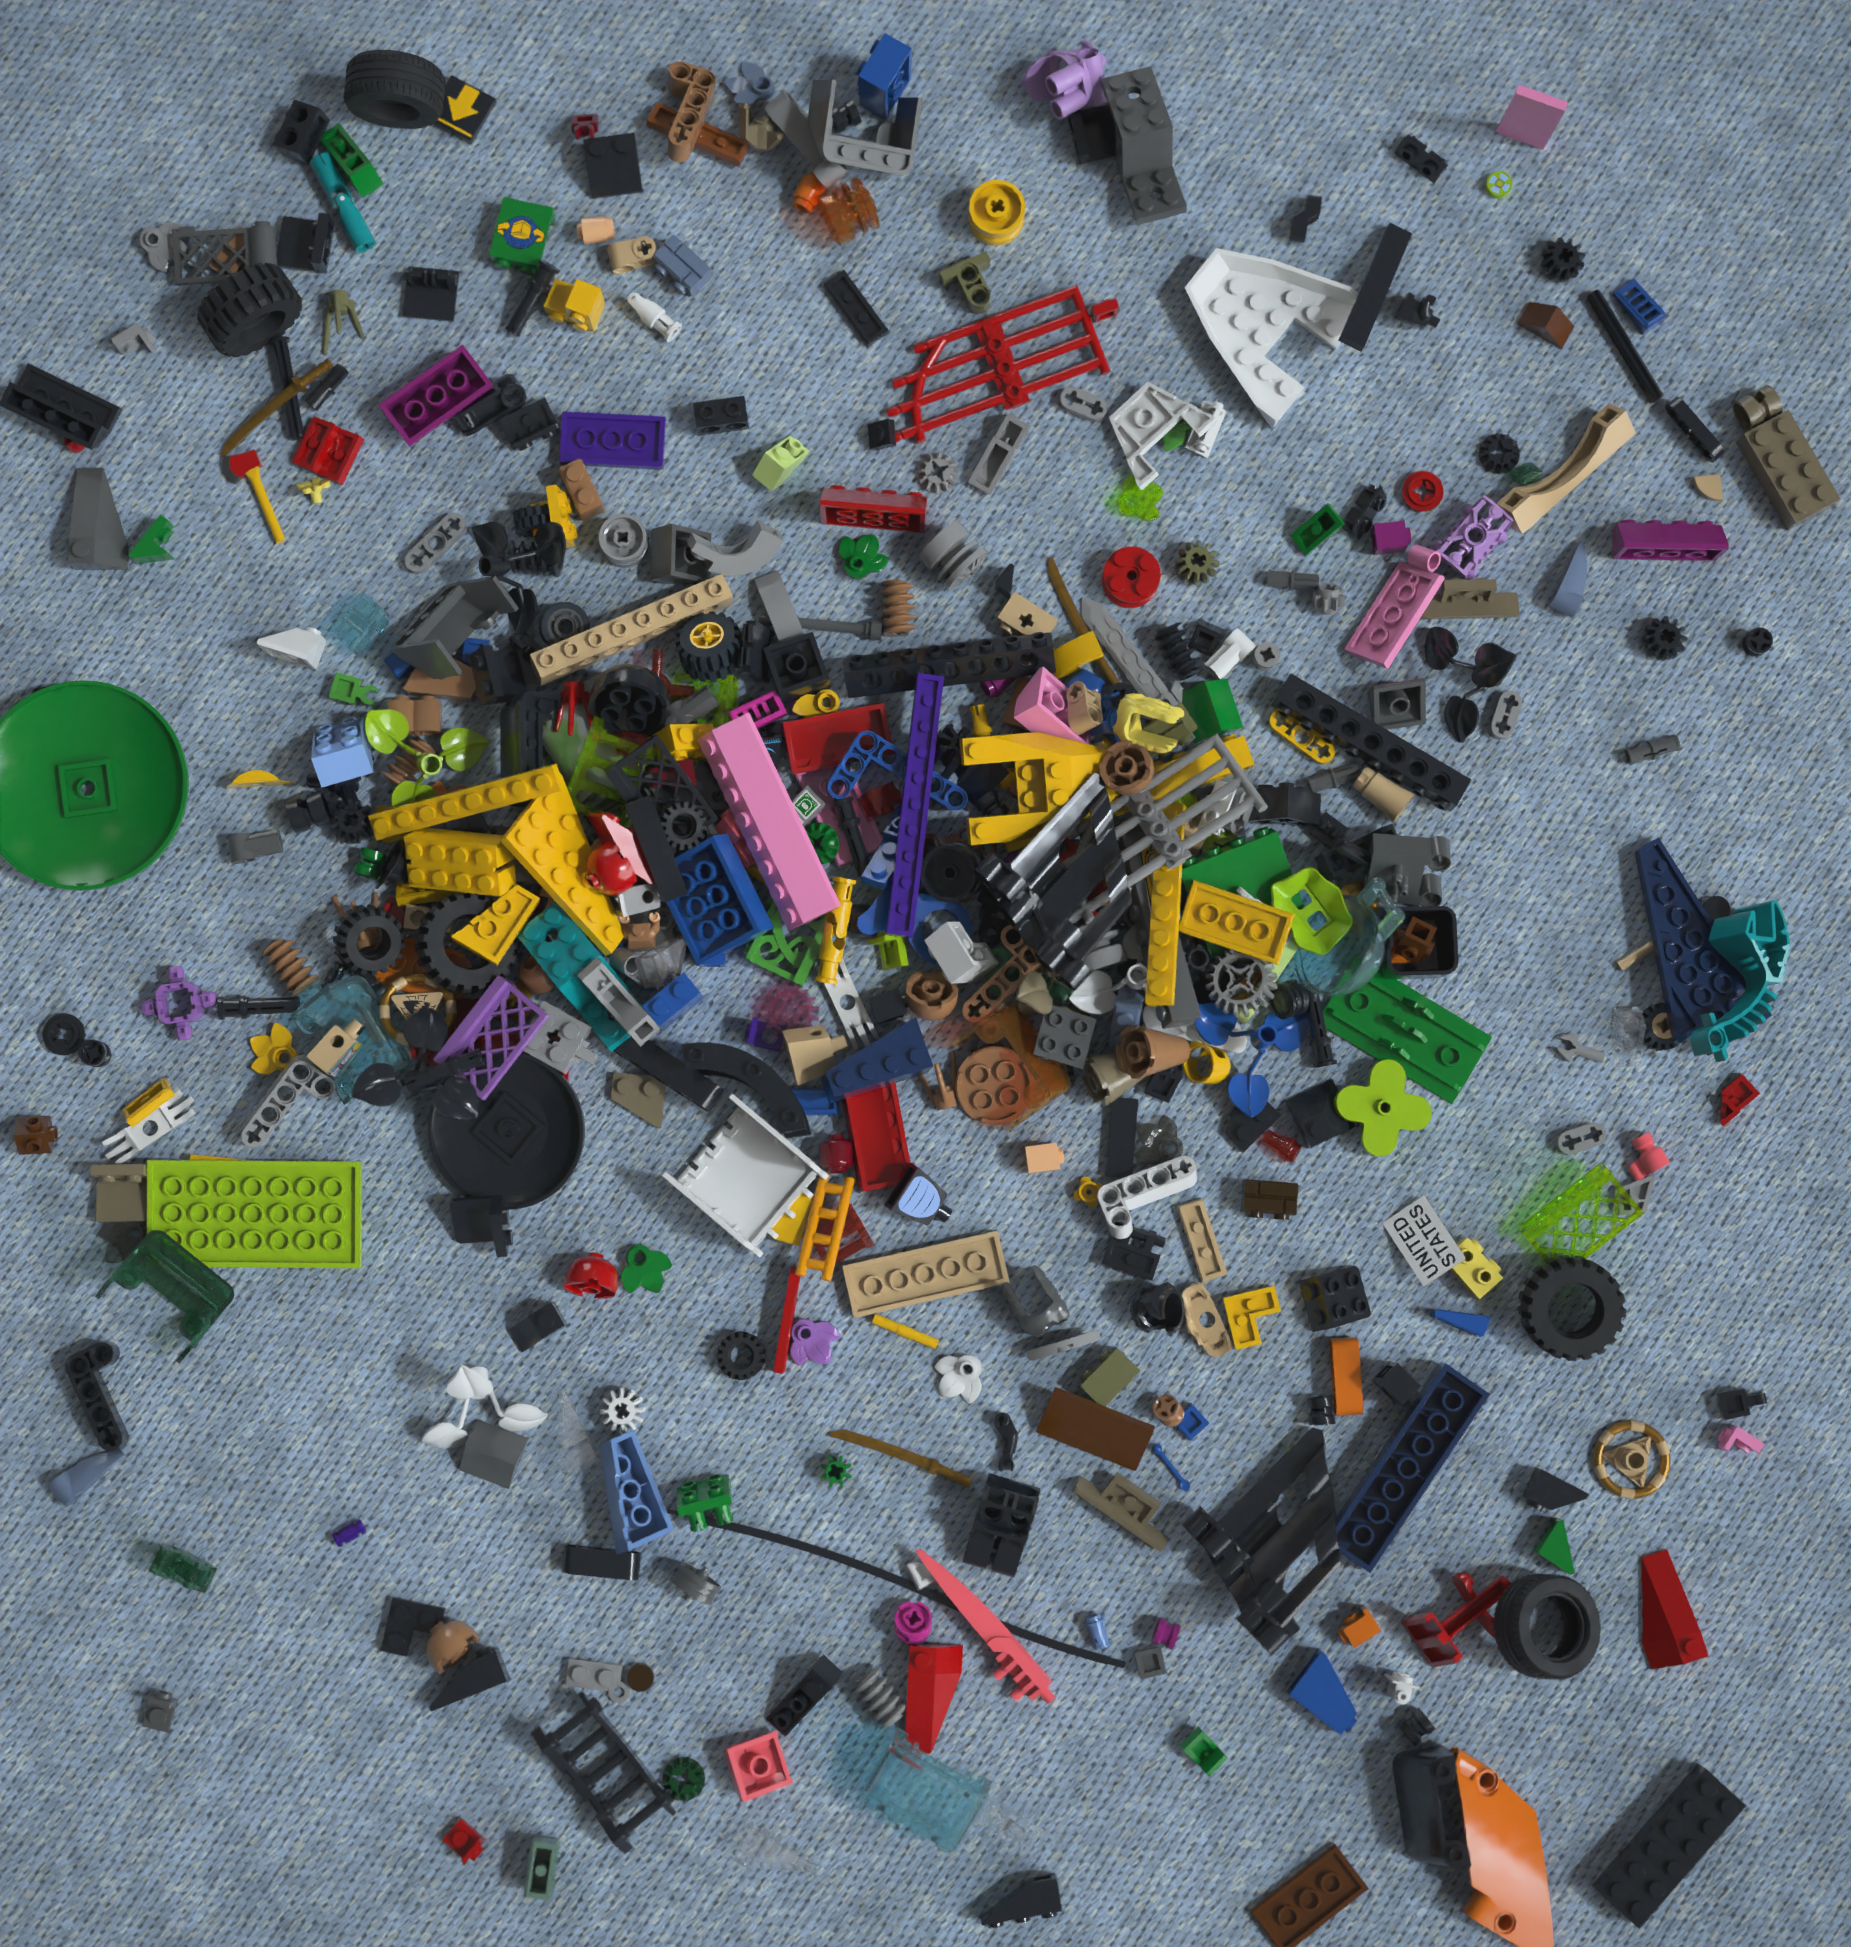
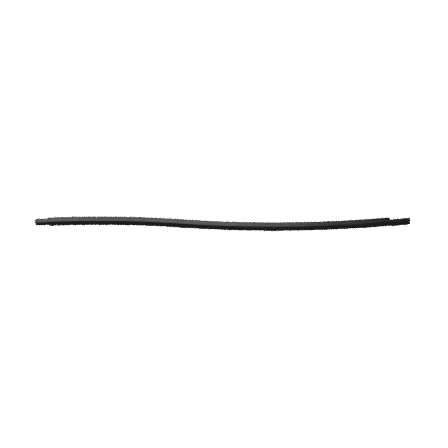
[667,1509,1126,1668]

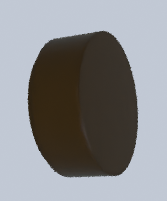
[627,1663,655,1692]

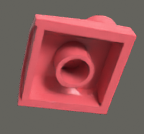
[725,1730,793,1802]

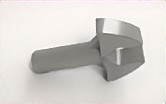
[1555,1034,1606,1063]

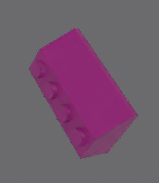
[379,345,494,447]
[1612,519,1729,561]

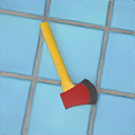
[222,449,285,544]

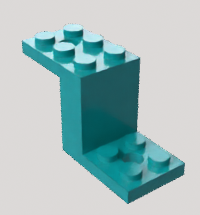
[517,901,652,1052]

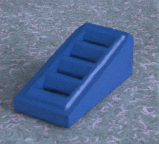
[1613,279,1667,335]
[1430,1310,1491,1337]

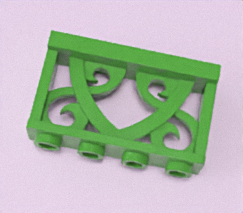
[743,884,834,988]

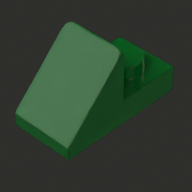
[1290,503,1344,556]
[128,514,174,564]

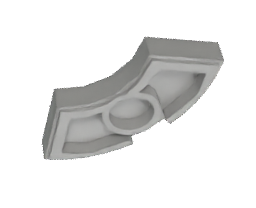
[1026,1330,1101,1361]

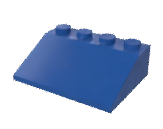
[666,833,774,966]

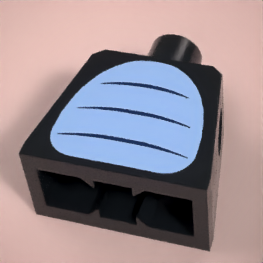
[884,1163,952,1226]

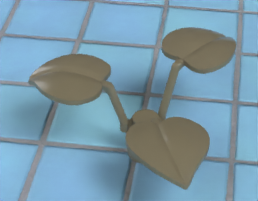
[1016,971,1093,1046]

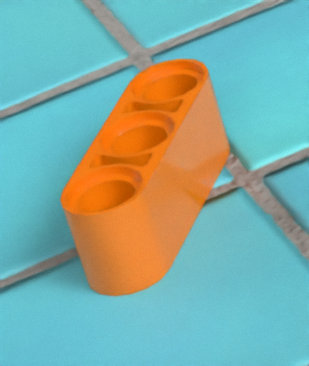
[1329,1337,1363,1416]

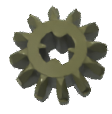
[1175,540,1220,585]

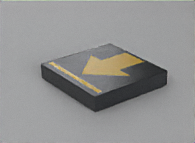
[434,75,497,145]

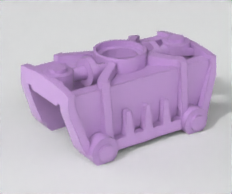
[1432,495,1514,580]

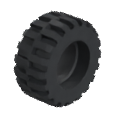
[197,263,302,357]
[414,892,520,994]
[1518,1255,1626,1361]

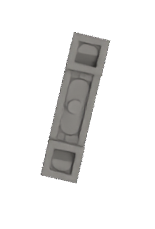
[754,570,804,643]

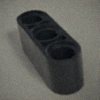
[561,1545,641,1581]

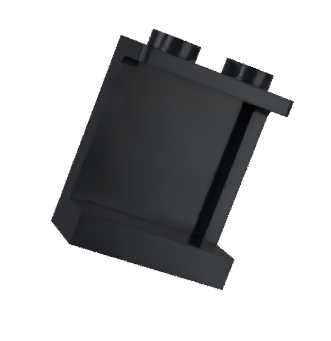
[1067,95,1129,165]

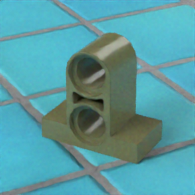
[939,251,991,314]

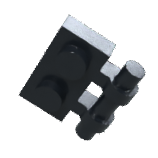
[1102,1221,1166,1281]

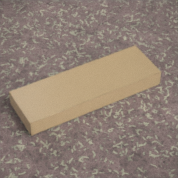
[1177,1198,1227,1283]

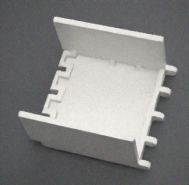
[662,1094,829,1257]

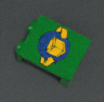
[489,197,556,276]

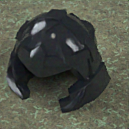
[1130,1282,1185,1337]

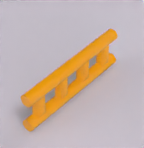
[795,1173,855,1282]

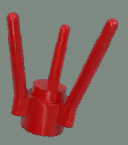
[554,681,597,738]

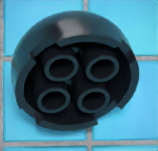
[588,664,669,740]

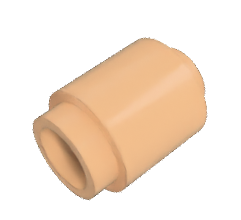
[577,216,615,244]

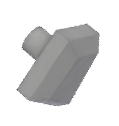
[1616,1175,1655,1215]

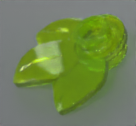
[1117,474,1163,521]

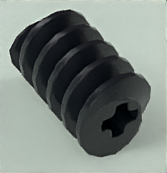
[509,540,565,578]
[1154,622,1204,681]

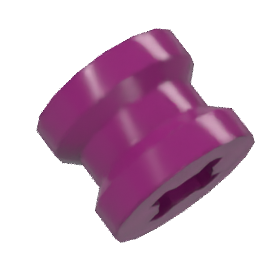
[1151,1618,1181,1650]

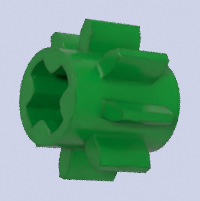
[820,1455,852,1487]

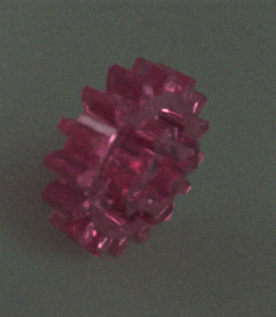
[762,984,819,1041]

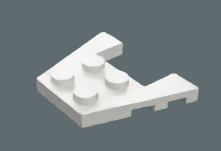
[1109,382,1217,490]

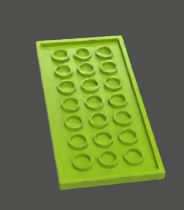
[147,1159,362,1268]

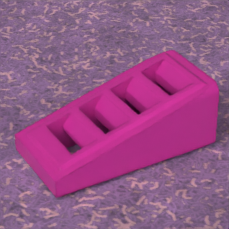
[728,689,787,729]

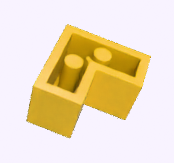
[544,278,605,332]

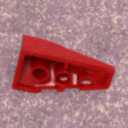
[1641,1549,1709,1670]
[904,1643,963,1754]

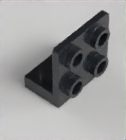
[277,212,335,274]

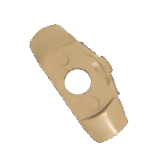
[1182,1282,1233,1357]

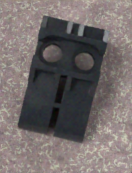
[962,1473,1041,1578]

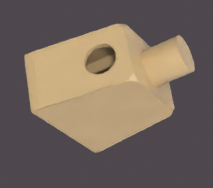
[782,1025,848,1086]

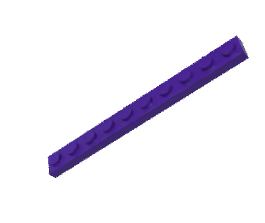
[885,673,944,938]

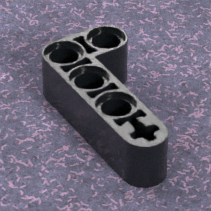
[65,1341,129,1451]

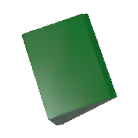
[1182,679,1243,744]

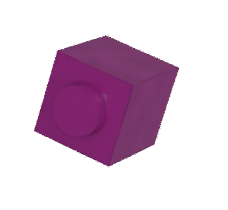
[1370,520,1411,555]

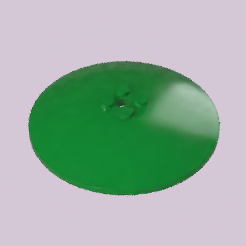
[0,680,189,891]

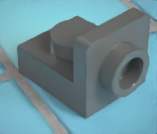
[142,1690,178,1733]

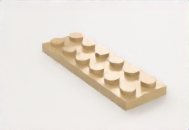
[842,1231,1010,1318]

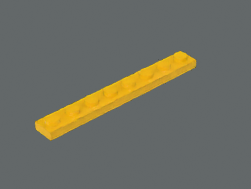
[368,764,565,841]
[1145,803,1186,1006]

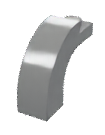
[687,520,784,576]
[577,957,661,1046]

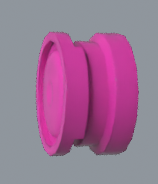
[894,1601,932,1645]

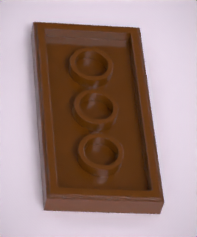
[1036,1387,1155,1471]
[1250,1843,1369,1947]

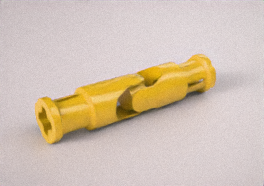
[815,876,856,985]

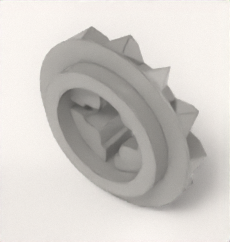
[917,452,958,494]

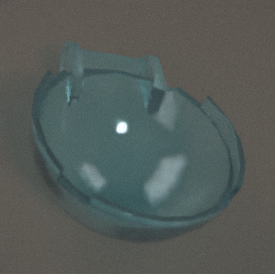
[1294,877,1405,997]

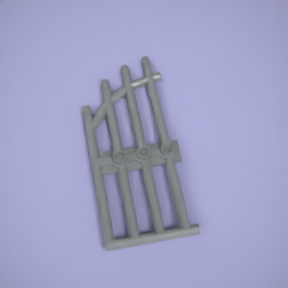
[1061,734,1268,924]

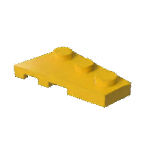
[451,885,540,966]

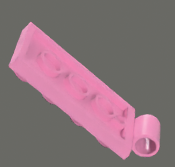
[1344,545,1445,669]

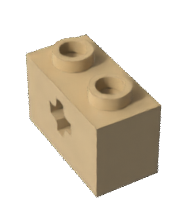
[997,592,1058,636]

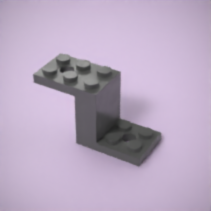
[1101,66,1187,225]

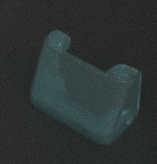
[291,975,412,1105]

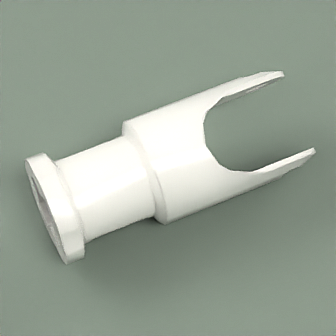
[628,292,682,342]

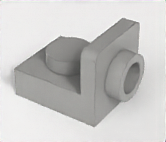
[111,323,156,355]

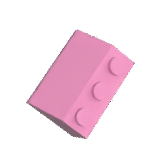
[1014,667,1091,744]

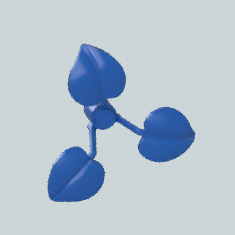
[1194,1002,1309,1118]

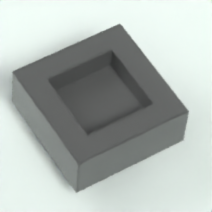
[1134,1646,1167,1680]

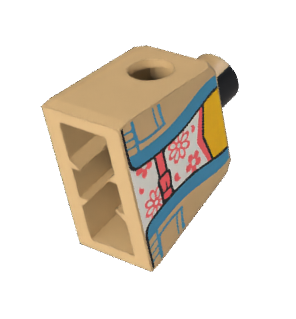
[306,1017,366,1079]

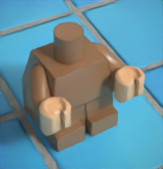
[618,912,660,952]

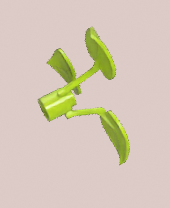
[364,709,489,808]

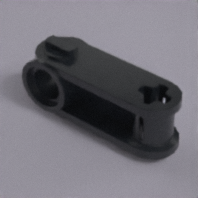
[452,373,527,436]

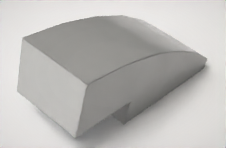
[968,413,1032,495]

